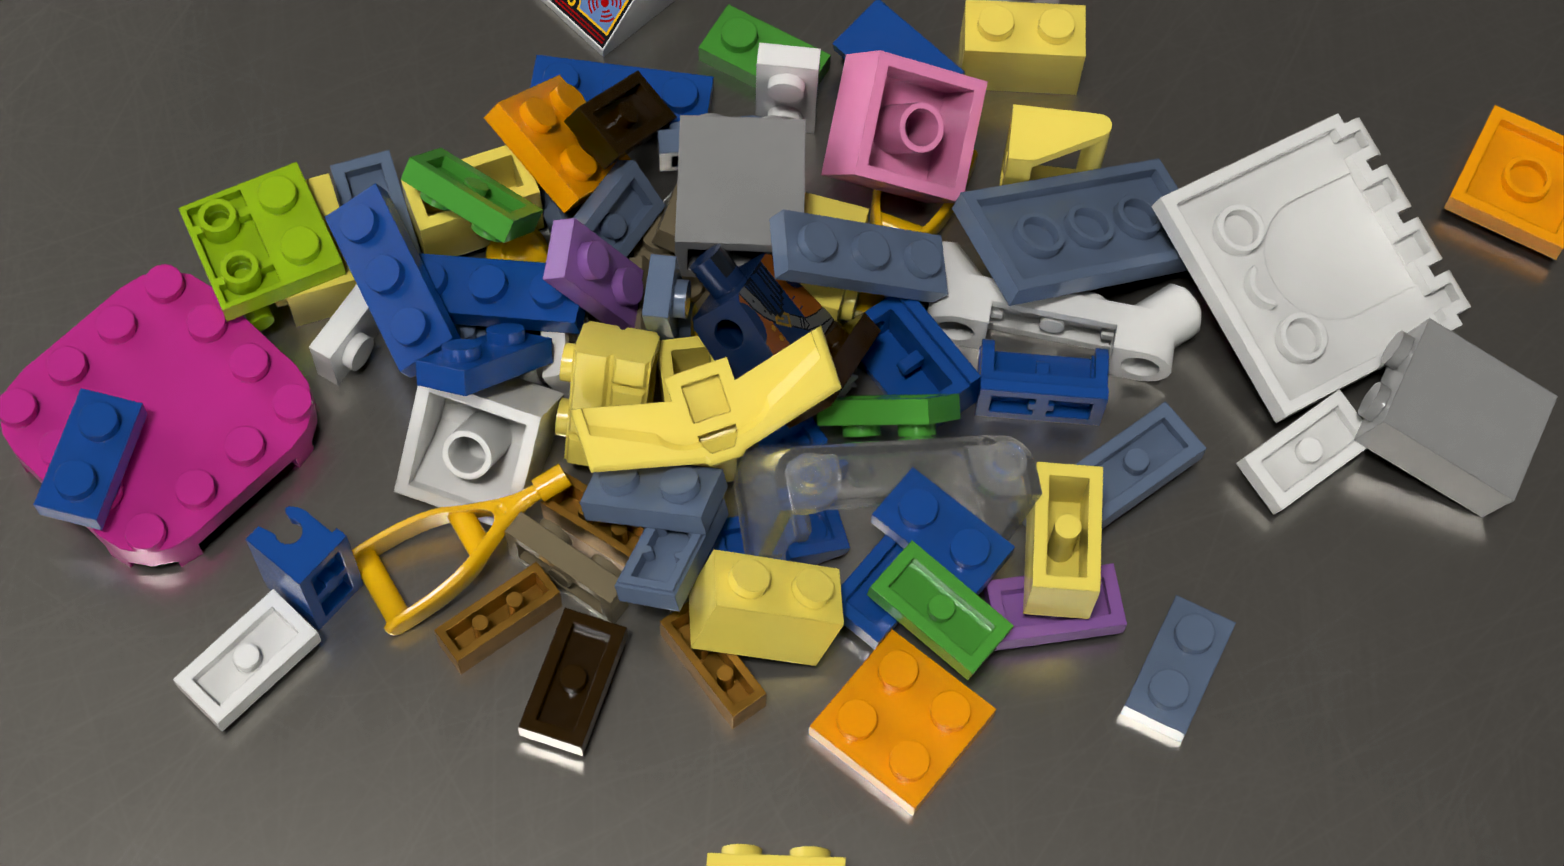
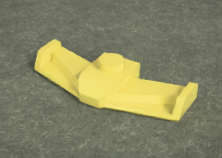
[570,325,842,473]

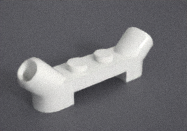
[927,241,1201,381]

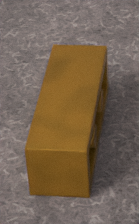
[540,472,645,567]
[434,561,562,674]
[660,601,767,729]

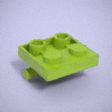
[178,162,346,331]

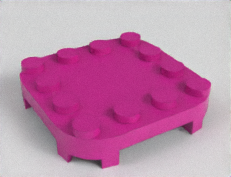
[0,264,318,568]

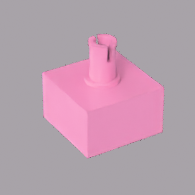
[821,50,988,203]

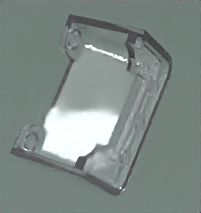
[733,433,1042,560]

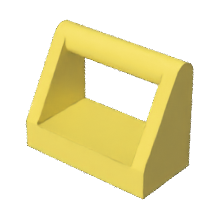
[999,104,1112,186]

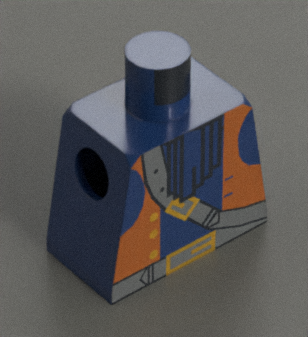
[690,244,834,380]

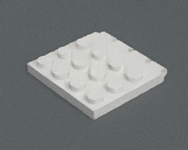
[1151,113,1471,423]

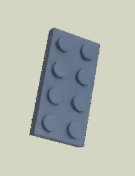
[952,158,1188,306]

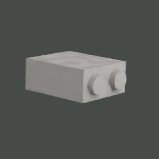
[675,113,806,277]
[1354,318,1558,517]

